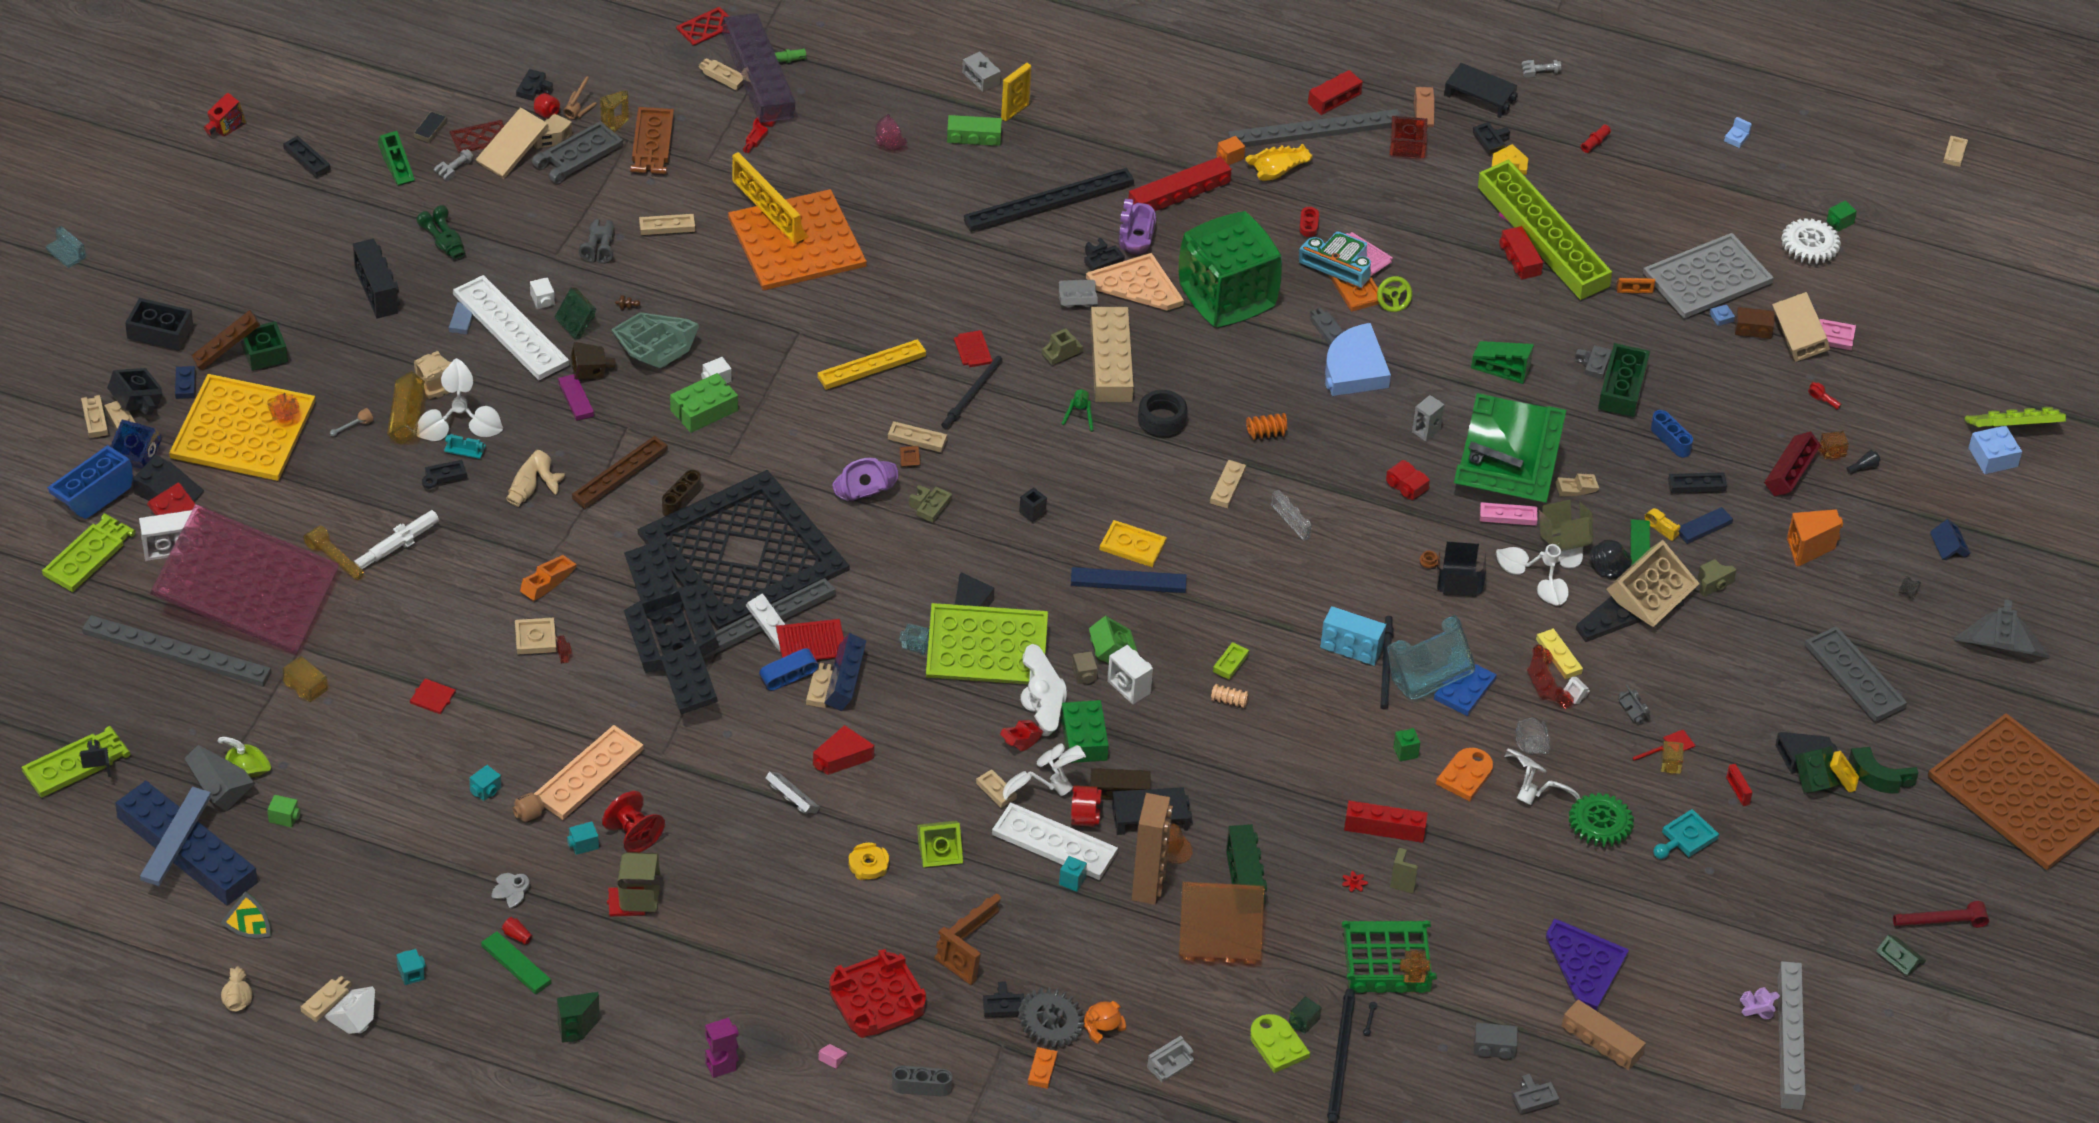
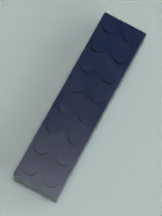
[115,780,258,906]

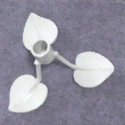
[416,358,503,441]
[1496,543,1583,606]
[1003,743,1086,800]
[1505,749,1581,805]

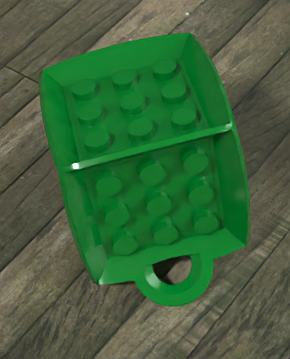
[1179,211,1282,327]

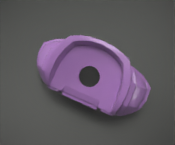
[1119,199,1156,254]
[832,458,898,501]

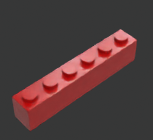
[1128,156,1232,211]

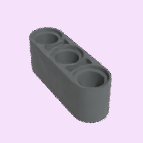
[891,1066,953,1096]

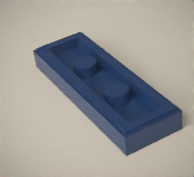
[1678,507,1733,544]

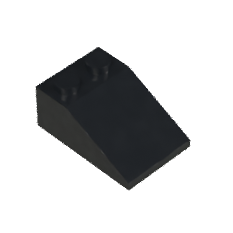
[133,455,204,503]

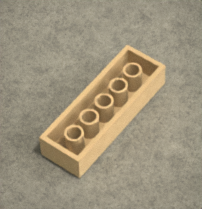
[1090,307,1133,402]

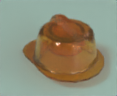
[1165,823,1192,864]

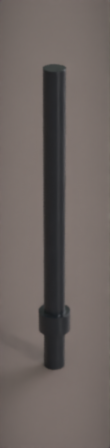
[941,356,1003,429]
[1380,615,1394,710]

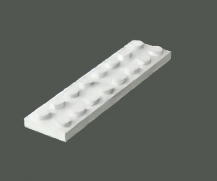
[453,275,569,380]

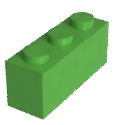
[947,115,1002,146]

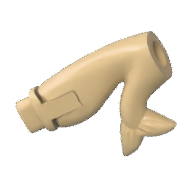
[506,450,565,507]

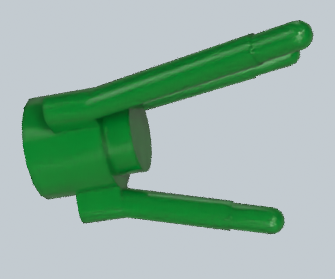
[1062,389,1094,432]

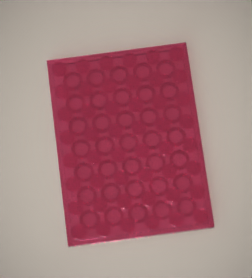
[150,504,339,655]

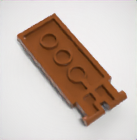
[630,107,674,174]

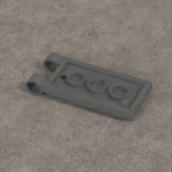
[532,121,623,184]

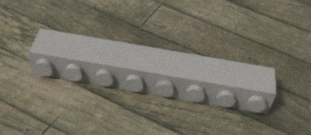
[1778,961,1805,1110]

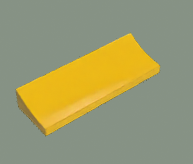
[732,152,809,244]

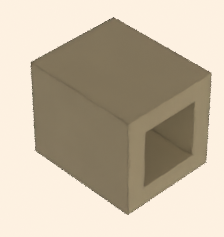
[1072,651,1097,684]

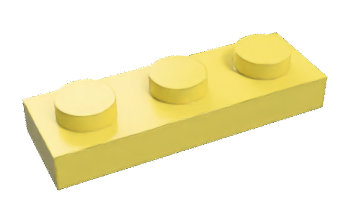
[1536,628,1583,679]

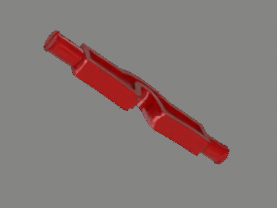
[743,98,785,153]

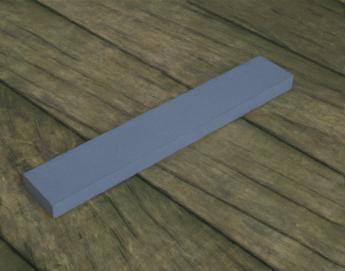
[140,787,211,886]

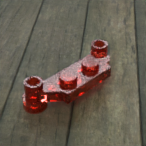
[1527,644,1574,708]

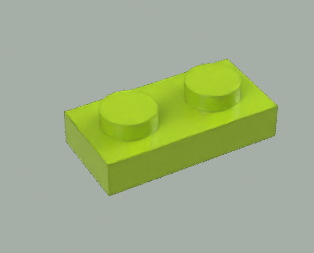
[1213,642,1249,680]

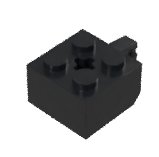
[107,368,162,415]

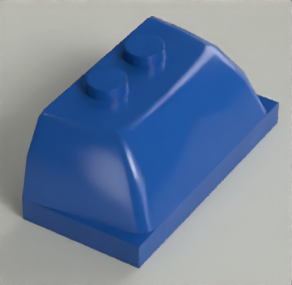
[47,445,133,519]

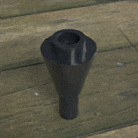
[1847,450,1881,474]

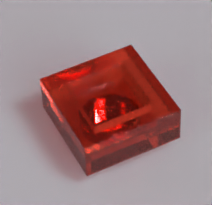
[556,635,571,664]

